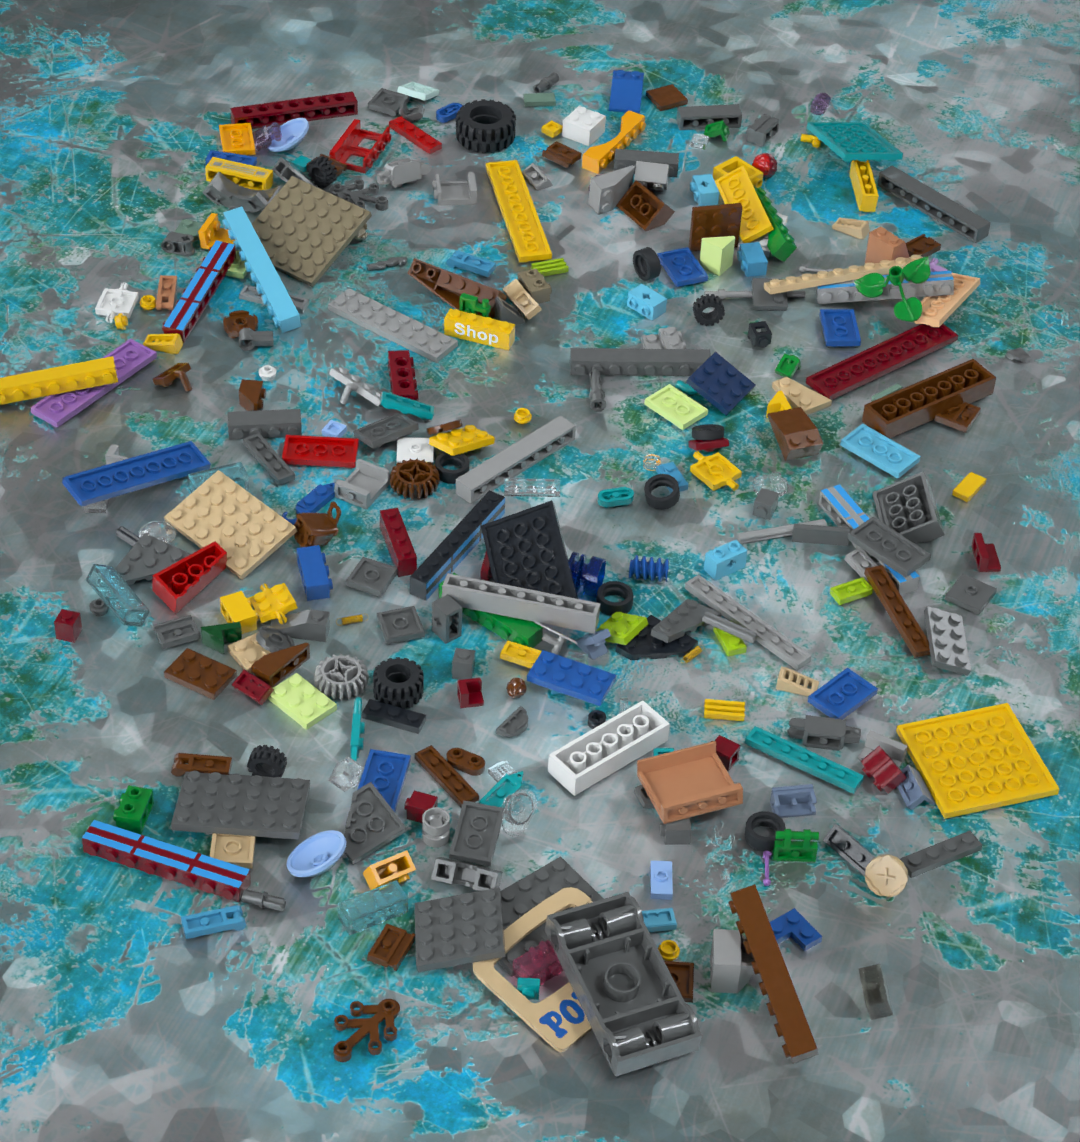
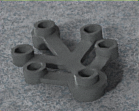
[329,179,388,211]

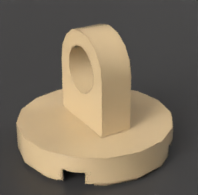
[865,854,908,897]

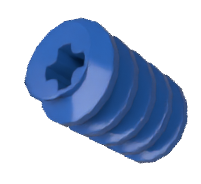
[629,555,669,582]

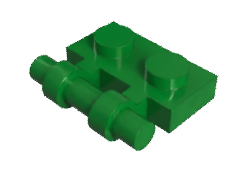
[459,293,491,317]
[773,829,819,862]

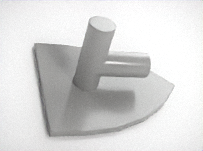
[534,621,578,655]

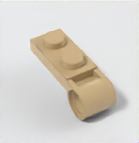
[502,278,542,320]

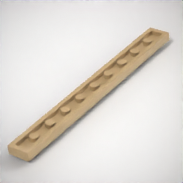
[764,255,923,294]

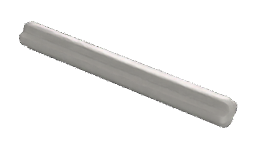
[738,519,827,544]

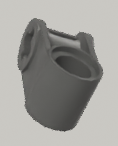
[161,232,195,256]

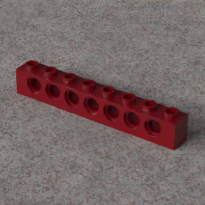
[230,91,358,129]

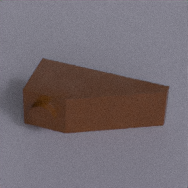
[251,642,310,688]

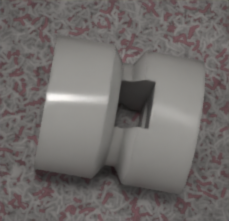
[422,807,450,848]

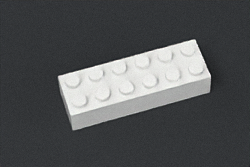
[548,701,670,796]

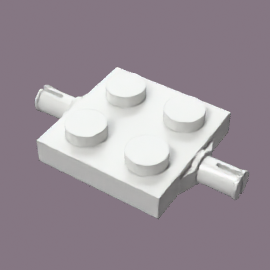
[95,282,139,323]

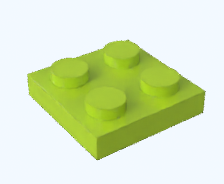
[596,612,648,645]

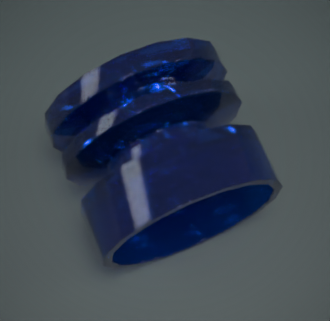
[569,552,606,598]

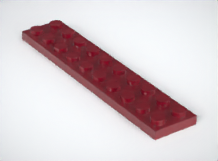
[806,324,958,400]

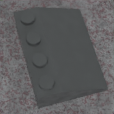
[872,471,945,543]

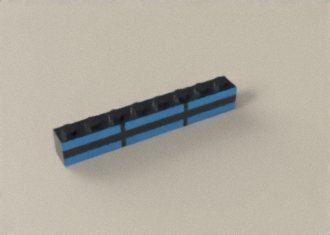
[410,490,505,601]

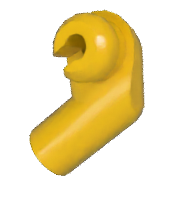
[801,134,822,148]

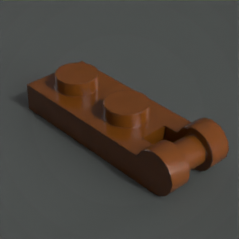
[171,753,232,777]

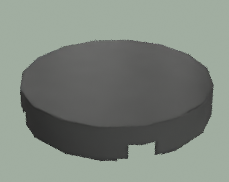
[256,626,295,653]

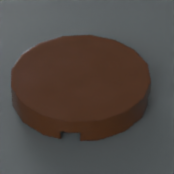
[426,419,462,435]

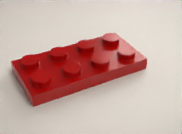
[282,435,359,468]

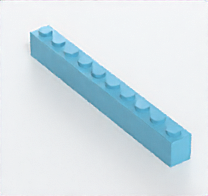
[222,207,302,333]

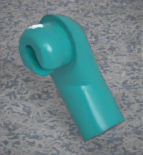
[675,380,698,395]

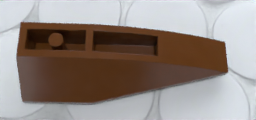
[407,258,507,319]

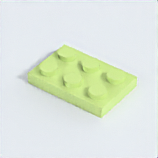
[645,384,708,430]
[267,673,337,730]

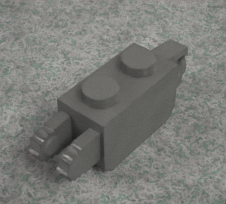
[787,715,861,751]

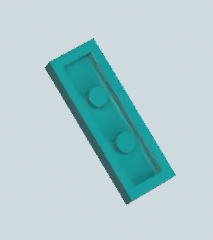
[380,391,434,420]

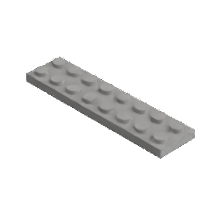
[328,288,458,363]

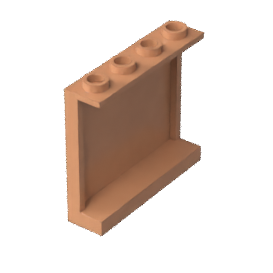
[637,741,743,824]

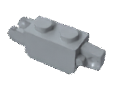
[377,158,431,187]

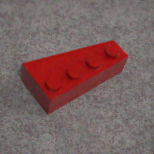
[152,541,227,614]

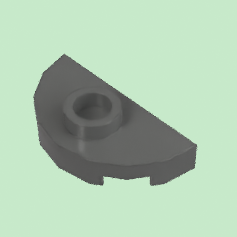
[496,706,528,737]

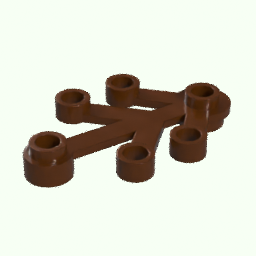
[333,999,400,1062]

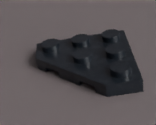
[615,615,698,660]

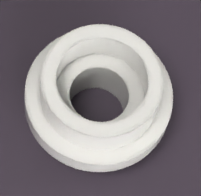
[259,365,277,381]

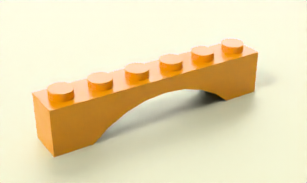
[582,110,646,174]

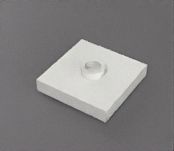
[396,438,434,465]

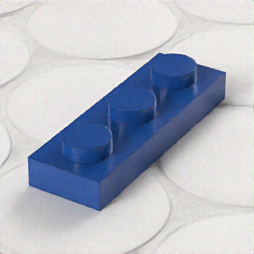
[206,150,257,166]

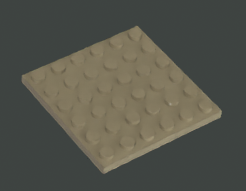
[238,176,372,287]

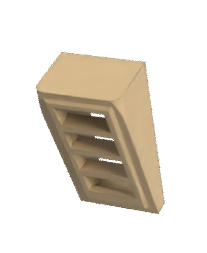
[832,217,870,240]
[776,666,819,696]

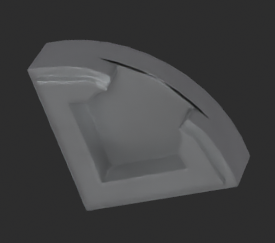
[1006,347,1031,363]

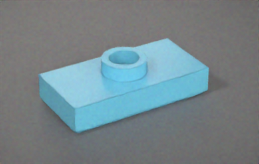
[641,908,677,932]

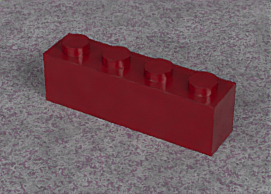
[380,508,417,577]

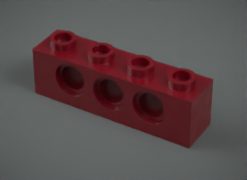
[388,350,419,401]

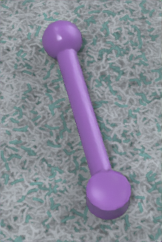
[763,851,772,886]

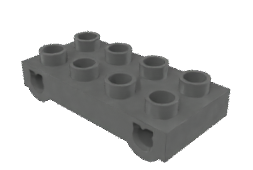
[545,892,702,1077]

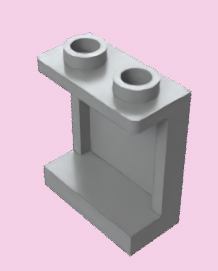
[432,172,477,206]
[335,459,390,510]

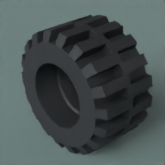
[373,657,424,709]

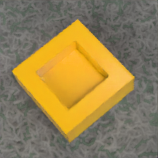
[541,120,563,138]

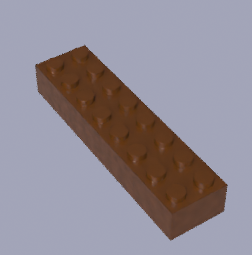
[862,359,996,439]

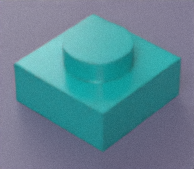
[517,978,540,1000]

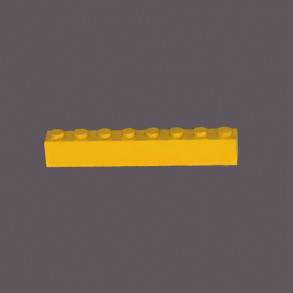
[0,356,118,405]

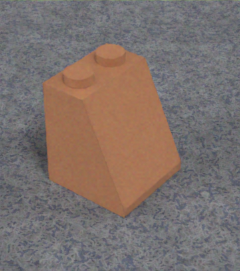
[865,226,909,275]

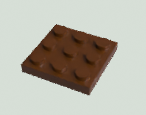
[689,203,743,252]

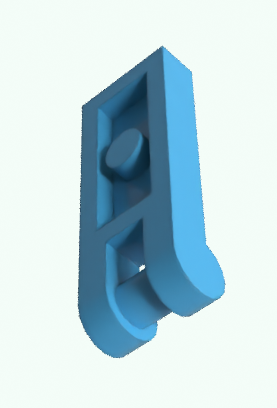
[446,251,496,277]
[181,905,246,939]

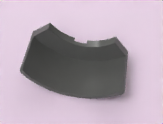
[202,172,281,213]

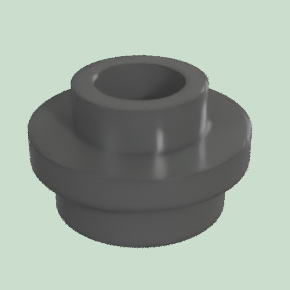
[89,598,109,616]

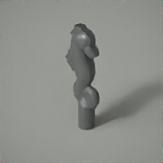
[366,256,408,271]

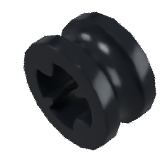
[588,710,606,729]

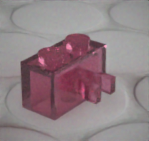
[513,940,564,986]

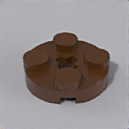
[223,310,258,339]

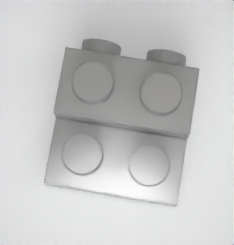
[641,327,686,349]

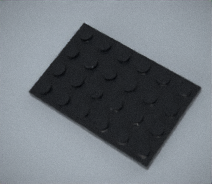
[481,500,578,599]

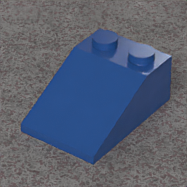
[609,70,644,114]

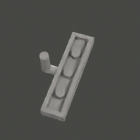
[329,367,383,407]

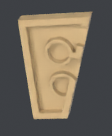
[772,377,832,415]

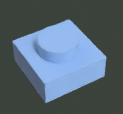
[322,420,347,438]

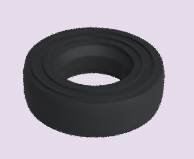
[692,424,724,440]

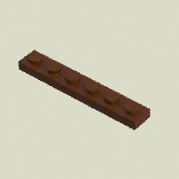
[864,565,930,658]

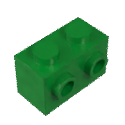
[113,785,154,834]

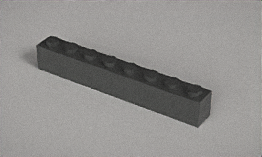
[877,165,991,243]
[570,348,711,376]

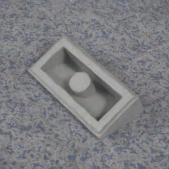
[522,163,553,191]

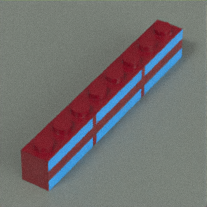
[162,240,236,343]
[82,820,251,902]

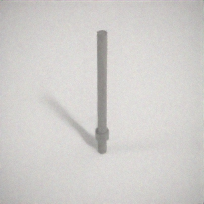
[704,289,805,299]

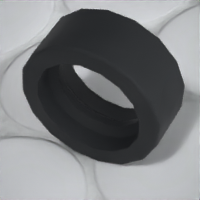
[633,247,661,281]
[435,452,470,484]
[644,474,680,510]
[596,581,634,616]
[745,811,786,851]

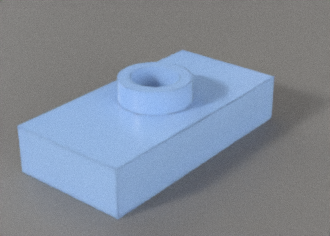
[650,861,673,900]

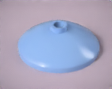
[266,118,309,152]
[287,830,347,878]

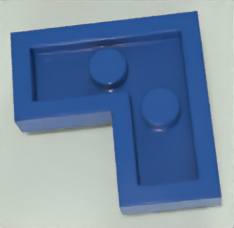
[770,908,822,951]

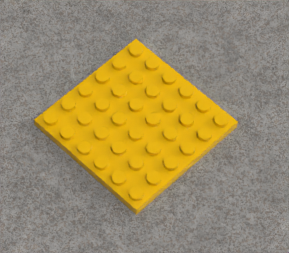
[896,703,1059,819]

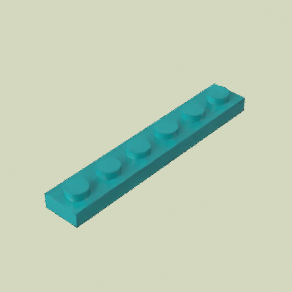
[745,726,864,794]

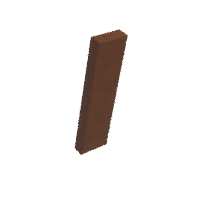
[415,745,479,808]

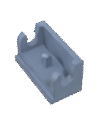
[770,784,817,818]

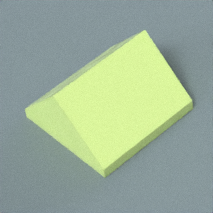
[699,236,735,276]

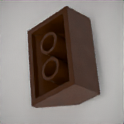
[616,180,675,231]

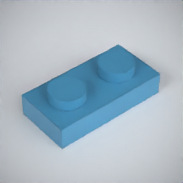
[656,462,688,493]

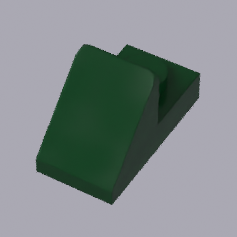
[201,622,242,654]

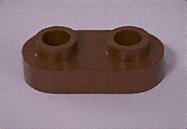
[446,748,485,776]

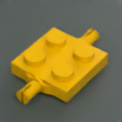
[690,451,742,491]
[249,583,298,624]

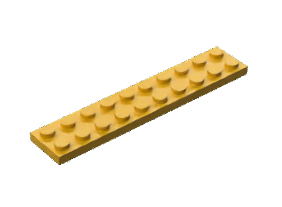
[486,160,552,262]

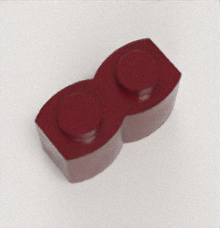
[861,746,907,794]

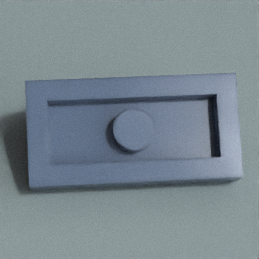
[897,765,936,810]

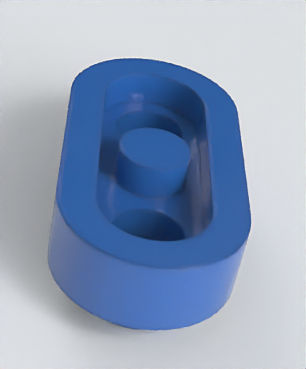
[436,103,463,123]

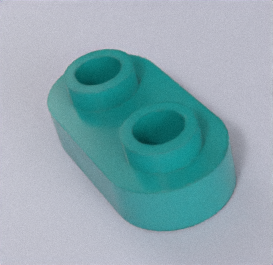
[597,487,634,508]

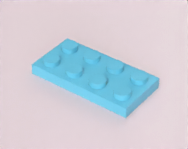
[840,424,921,478]

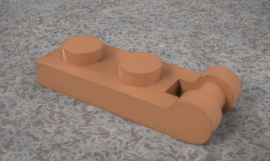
[156,275,177,311]

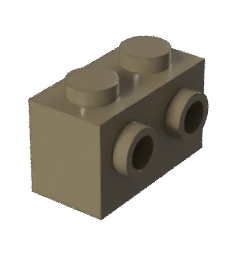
[517,269,552,304]

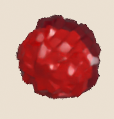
[752,153,777,178]

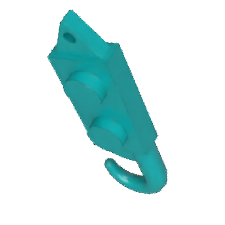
[350,697,365,762]
[479,771,524,808]

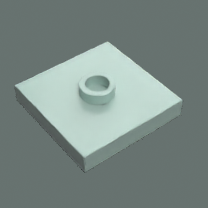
[397,81,439,101]

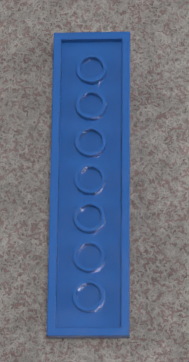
[62,441,211,507]

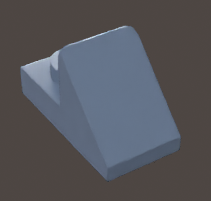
[575,629,611,660]

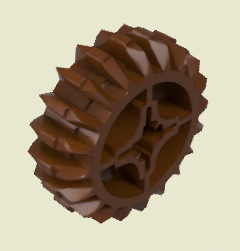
[390,458,440,500]

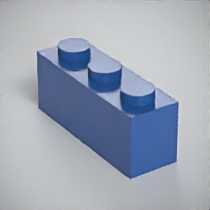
[297,545,333,601]

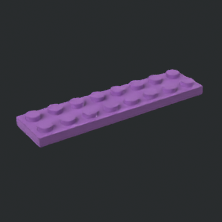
[31,338,157,428]

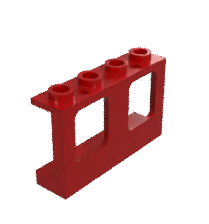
[330,119,391,174]

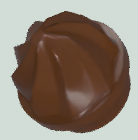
[506,678,527,698]

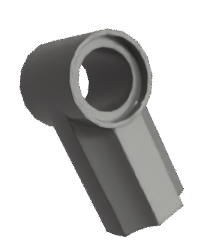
[239,328,273,351]

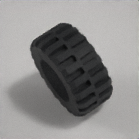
[456,99,516,153]

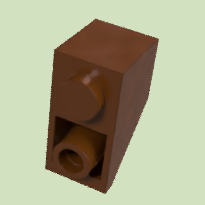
[239,379,266,411]

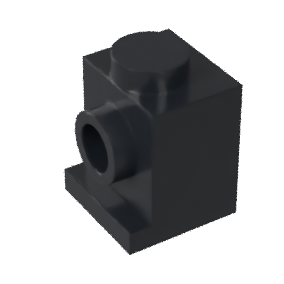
[748,321,772,348]

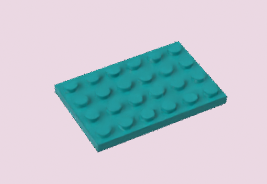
[807,122,903,162]

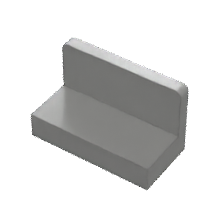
[858,730,907,768]

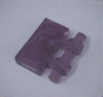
[252,122,282,152]

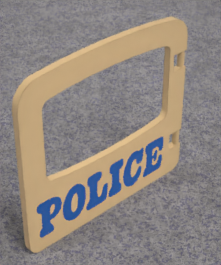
[473,887,593,1052]

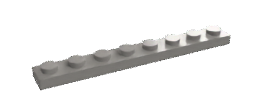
[685,574,811,671]

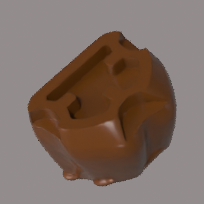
[293,501,341,548]

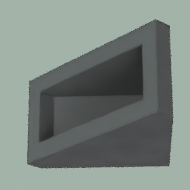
[495,296,525,325]

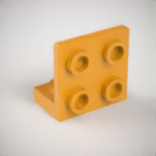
[198,213,234,250]

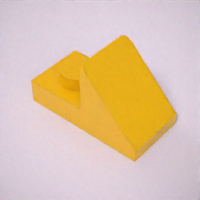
[766,390,792,418]

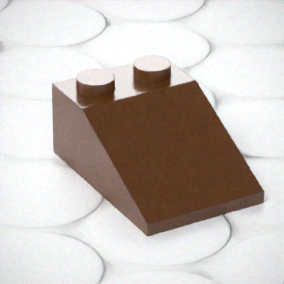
[767,407,823,461]

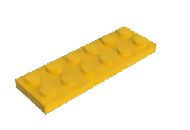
[715,165,774,243]

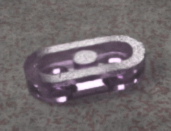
[810,93,831,115]

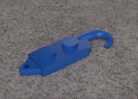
[282,482,335,525]

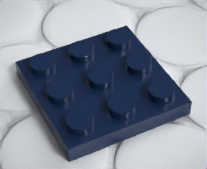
[686,351,756,416]

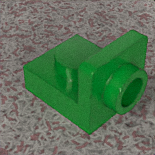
[704,120,730,142]
[775,353,801,379]

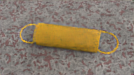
[336,614,368,626]
[681,645,705,663]

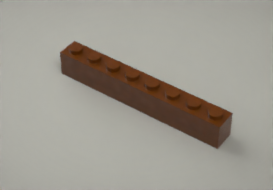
[728,884,819,1064]

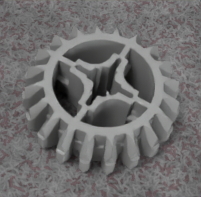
[314,653,369,701]

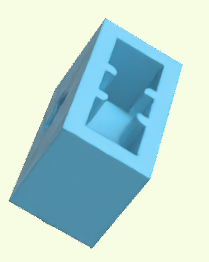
[690,174,720,206]
[627,284,667,321]
[704,540,747,581]

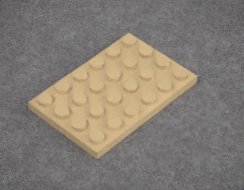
[164,470,297,580]

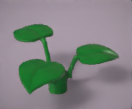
[854,257,931,322]

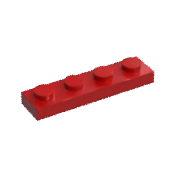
[389,116,442,154]

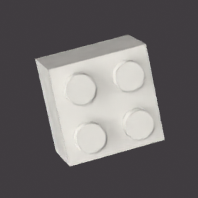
[562,106,606,146]

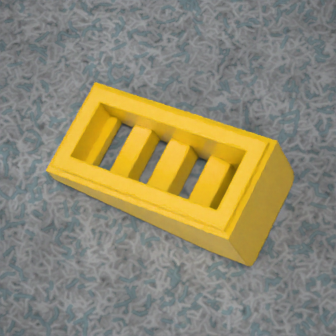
[143,334,183,354]

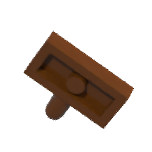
[153,363,192,392]

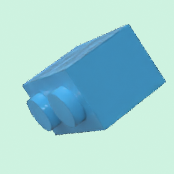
[737,242,768,277]

